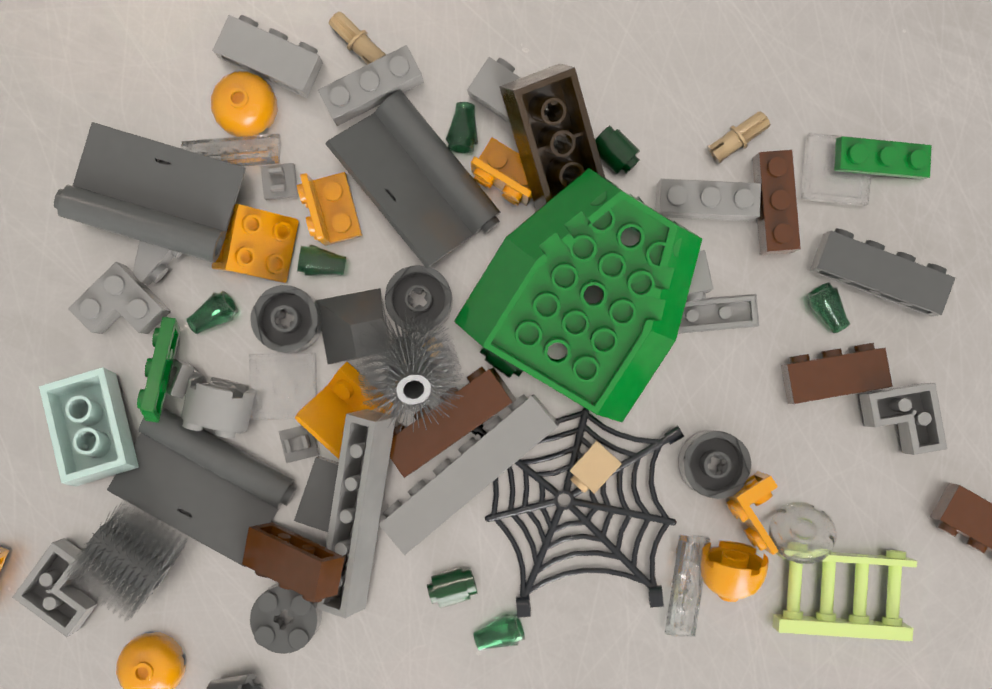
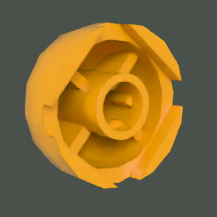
[211,71,278,138]
[700,541,769,602]
[116,632,185,689]

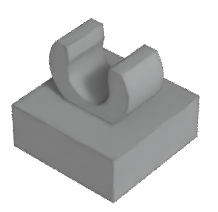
[260,163,298,200]
[166,359,204,399]
[279,426,320,463]

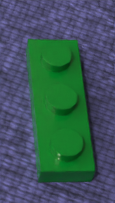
[834,136,932,179]
[137,317,181,423]

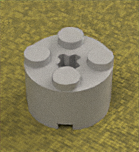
[181,376,255,438]

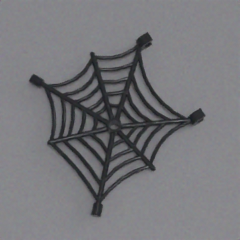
[471,408,684,618]

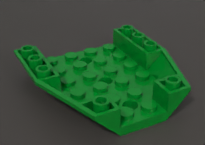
[454,168,702,422]

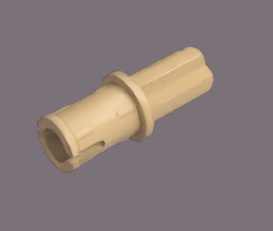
[328,11,386,65]
[707,111,771,164]

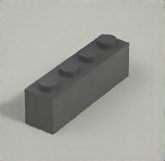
[810,228,956,316]

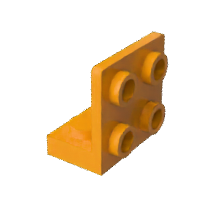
[471,137,532,206]
[297,172,363,246]
[212,204,299,283]
[295,362,393,459]
[726,471,779,555]

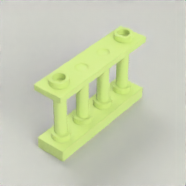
[772,543,917,641]

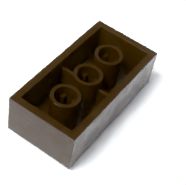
[499,64,605,211]

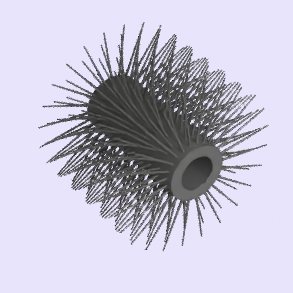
[355,310,465,432]
[65,497,187,621]

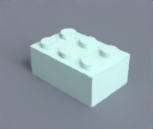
[39,367,139,487]

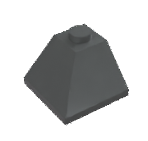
[316,288,391,365]

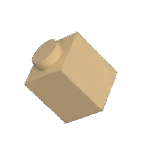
[570,440,622,494]

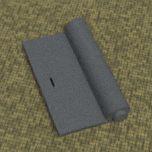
[325,90,501,268]
[54,122,246,263]
[107,407,296,567]

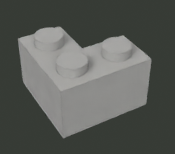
[68,262,171,334]
[859,383,947,455]
[12,538,98,637]

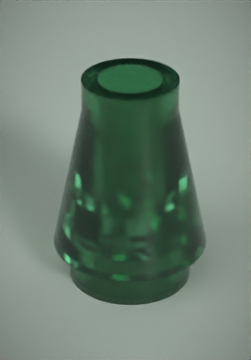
[446,102,478,153]
[297,244,346,276]
[807,282,850,333]
[186,291,238,334]
[473,614,525,651]

